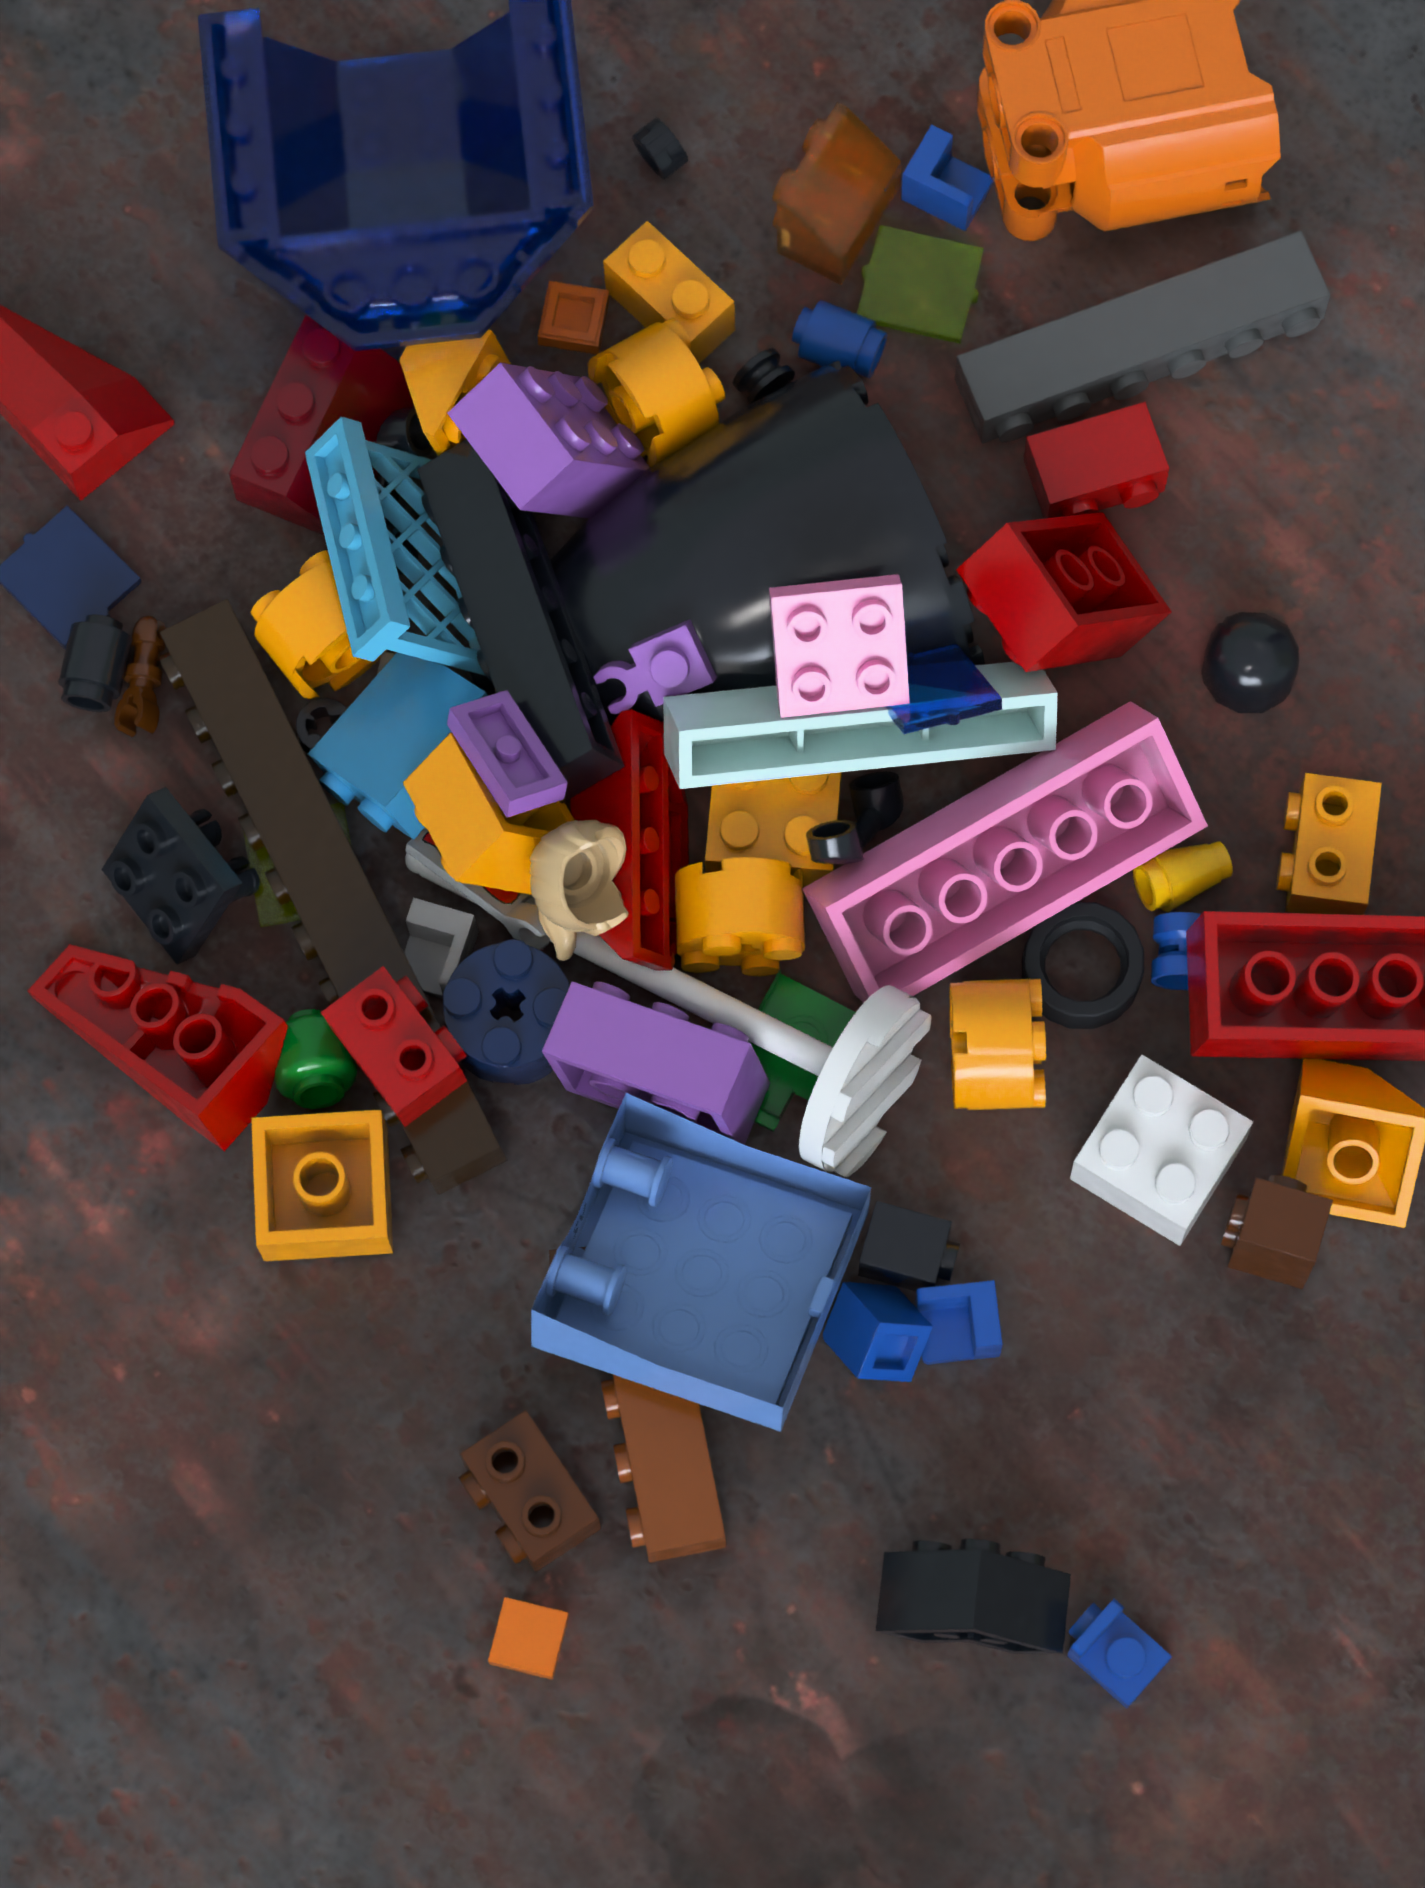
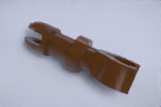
[114,615,167,737]

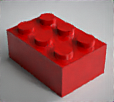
[956,512,1172,672]

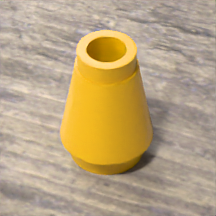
[1133,841,1233,912]

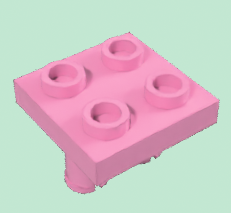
[769,574,910,718]

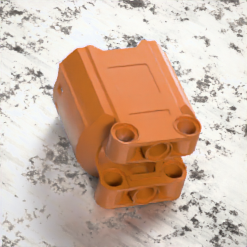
[977,0,1281,241]

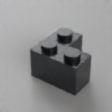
[875,1539,1071,1654]

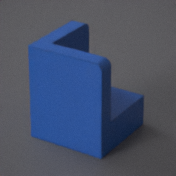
[901,124,992,232]
[915,1280,1002,1365]
[823,1282,933,1382]

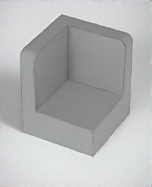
[404,897,479,999]

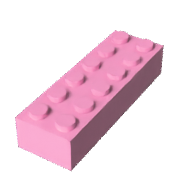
[802,701,1208,1003]

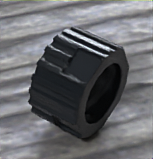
[632,117,689,179]

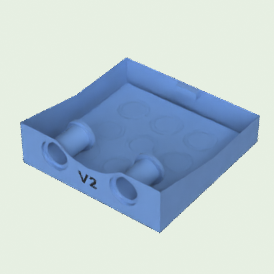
[531,1093,871,1432]

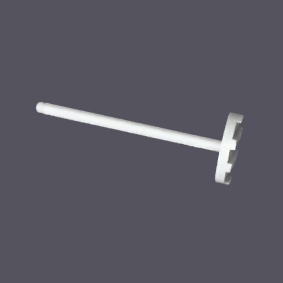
[405,853,932,1177]

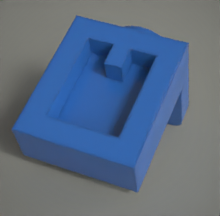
[1067,1598,1172,1709]

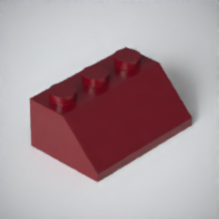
[229,313,415,535]

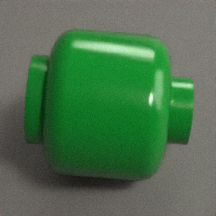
[274,1009,357,1109]

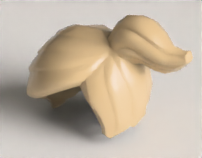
[530,820,629,961]

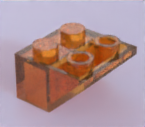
[772,102,901,285]

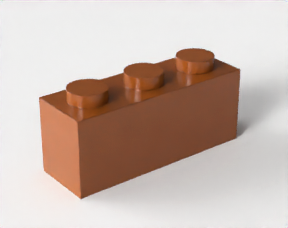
[601,1374,727,1563]

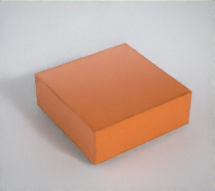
[537,281,610,354]
[488,1597,569,1680]

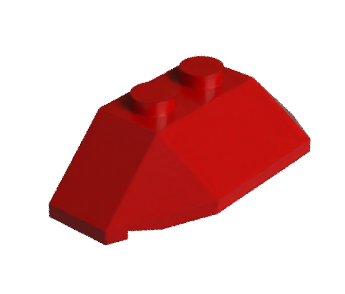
[570,709,689,971]

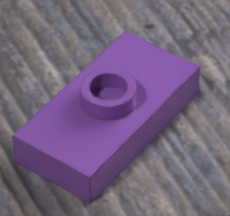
[447,690,568,818]

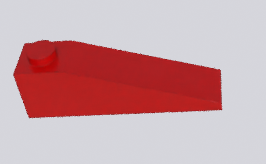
[27,944,288,1152]

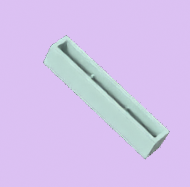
[663,662,1058,789]

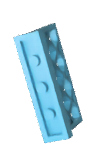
[305,416,486,676]

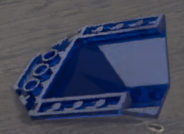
[198,0,594,351]

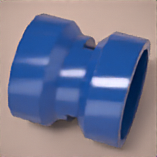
[1151,912,1201,991]

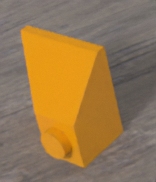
[1281,1059,1425,1228]

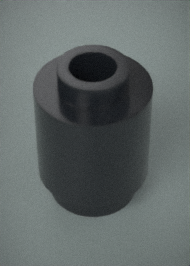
[58,614,133,712]

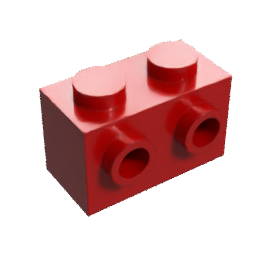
[1023,402,1169,518]
[320,966,468,1127]

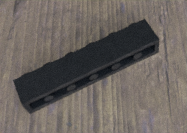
[417,439,625,803]

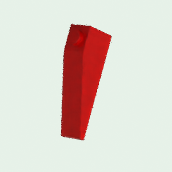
[0,305,175,501]

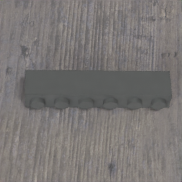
[955,230,1330,444]

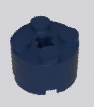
[443,939,570,1085]

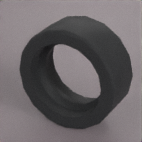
[1022,902,1144,1029]

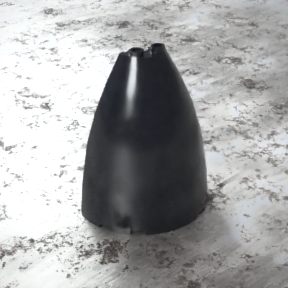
[470,360,985,726]

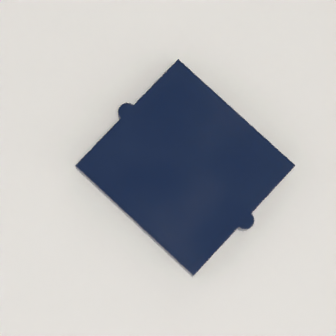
[0,505,142,650]

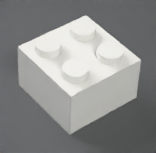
[1070,1055,1253,1246]

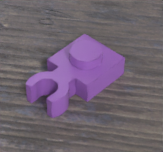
[593,619,717,714]

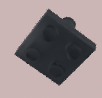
[101,787,260,965]

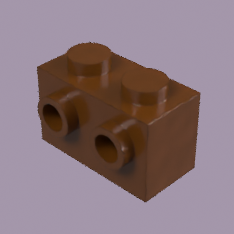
[1221,1175,1333,1289]
[458,1410,601,1573]

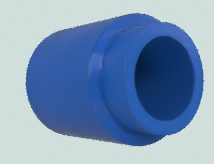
[791,300,888,379]

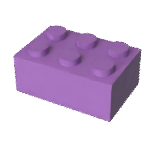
[447,362,650,519]
[542,981,770,1145]

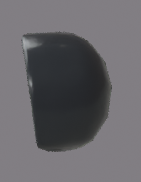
[1201,612,1300,713]

